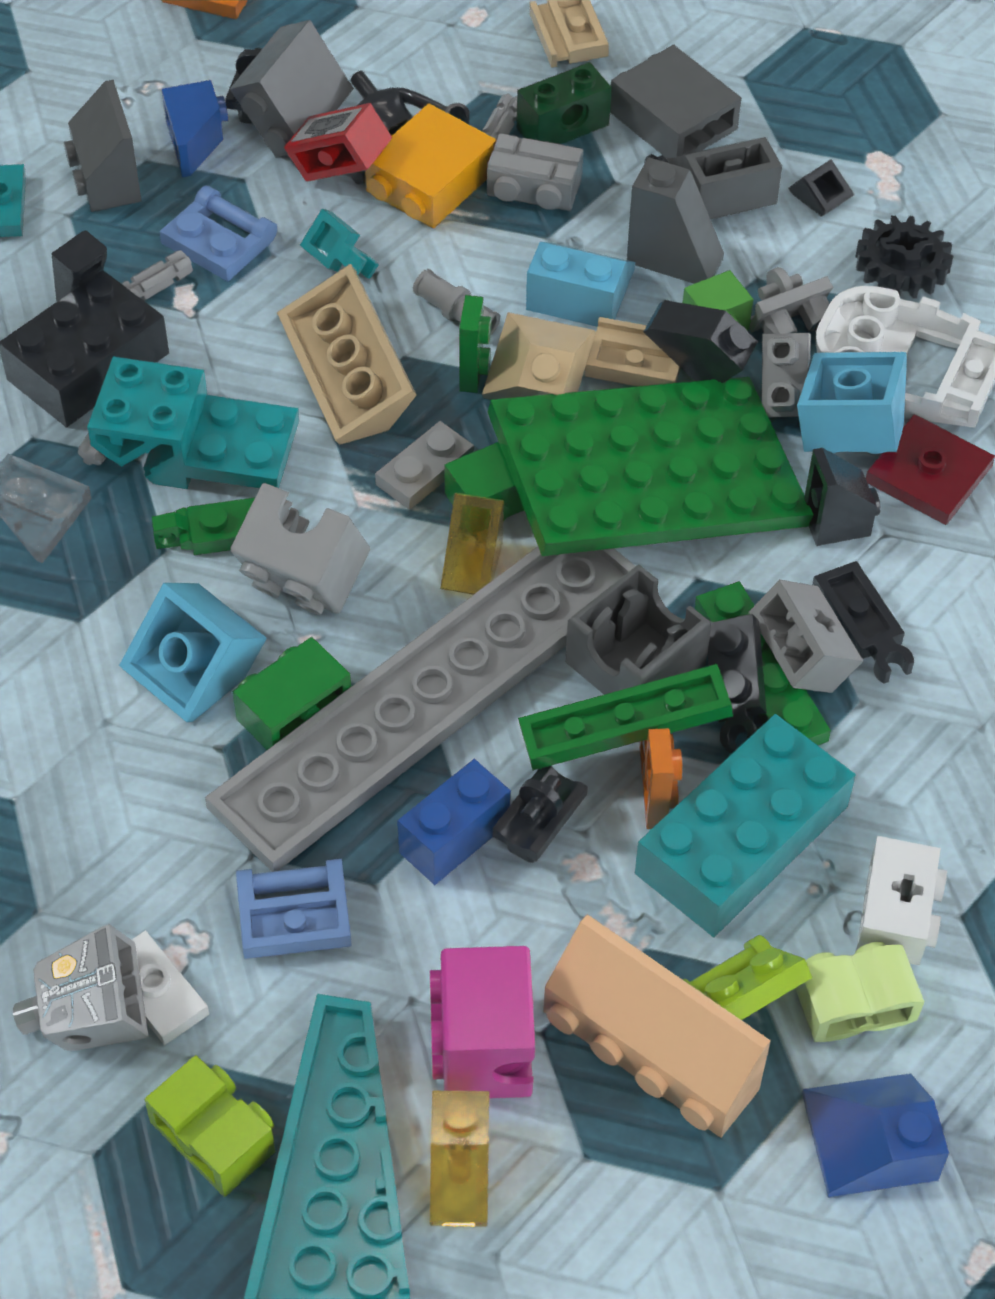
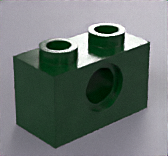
[516,62,612,145]

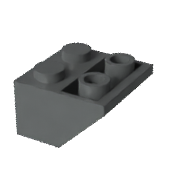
[667,137,782,219]

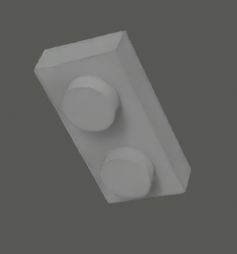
[375,421,474,510]

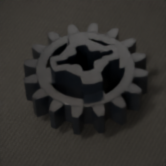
[855,215,953,299]

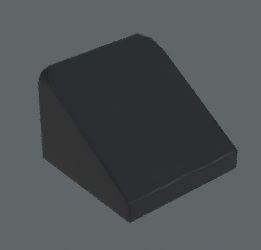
[788,159,855,217]

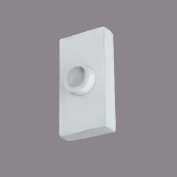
[132,930,209,1046]

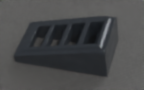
[51,230,107,302]

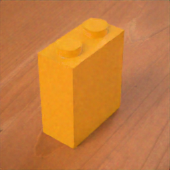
[365,103,497,229]

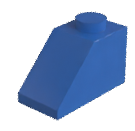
[161,80,228,177]

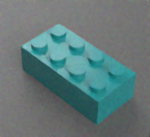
[634,714,856,938]

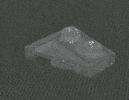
[0,454,91,563]

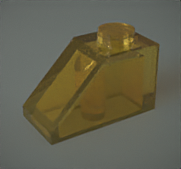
[430,1090,489,1227]

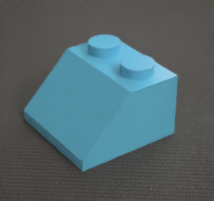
[526,242,636,327]
[797,352,907,454]
[119,583,267,722]

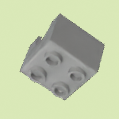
[231,483,370,615]

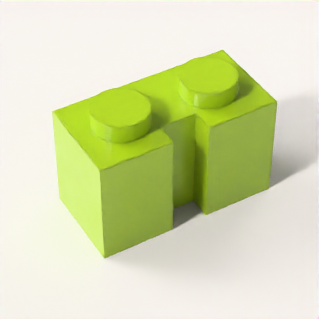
[144,1055,275,1197]

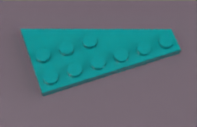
[244,994,411,1299]

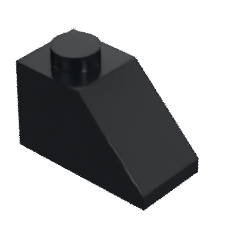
[643,300,758,383]
[804,448,880,546]

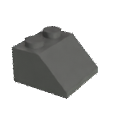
[64,80,142,212]

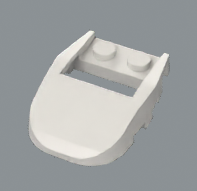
[816,286,995,428]

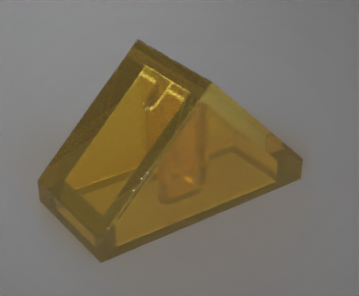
[440,493,504,595]

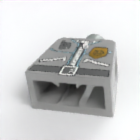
[13,924,148,1051]

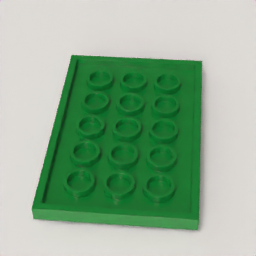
[487,376,814,556]

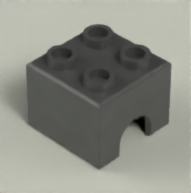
[565,564,712,694]

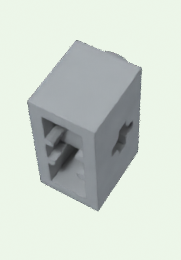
[749,579,863,693]

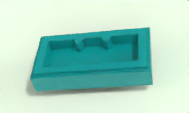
[0,164,26,237]

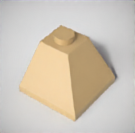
[482,312,596,400]

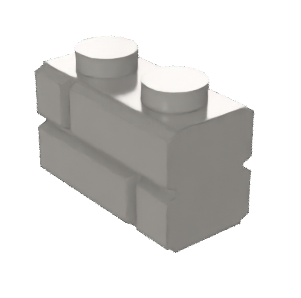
[487,133,583,211]

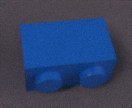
[397,758,511,885]

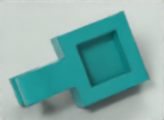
[300,208,379,279]

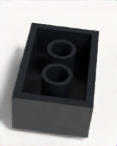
[0,270,169,428]

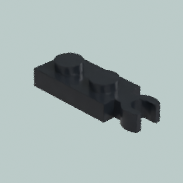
[812,561,914,684]
[708,614,767,754]

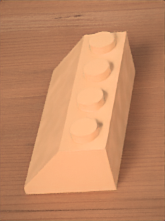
[543,914,771,1138]

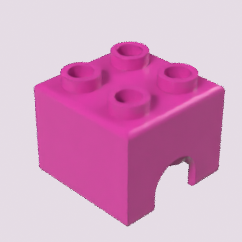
[430,946,535,1100]

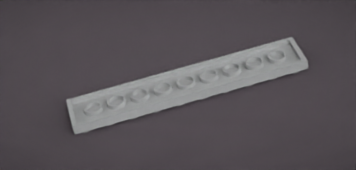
[205,546,636,872]

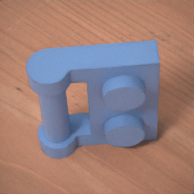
[160,185,278,282]
[236,859,352,959]

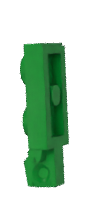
[152,497,255,556]

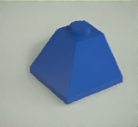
[802,1073,949,1197]

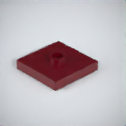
[866,414,995,525]

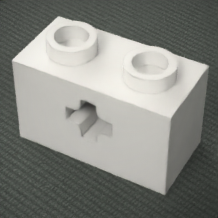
[856,836,947,965]

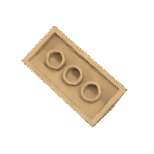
[277,264,416,445]

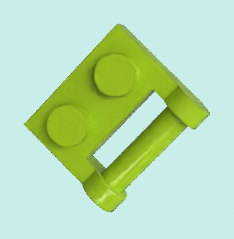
[683,935,813,1020]

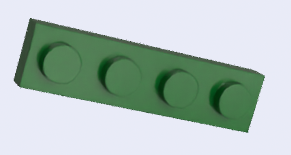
[695,581,831,745]
[518,664,733,771]

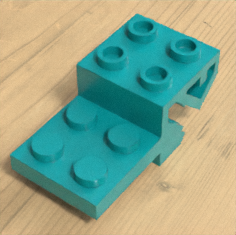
[87,357,299,489]

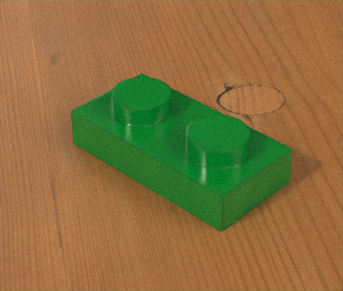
[459,295,491,393]

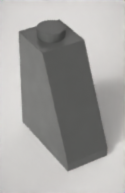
[627,157,724,284]

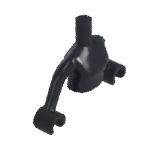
[350,71,470,184]

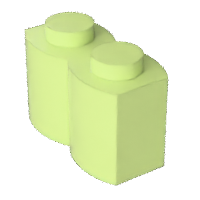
[795,942,924,1042]

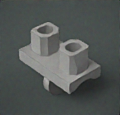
[749,267,833,334]
[762,333,811,418]

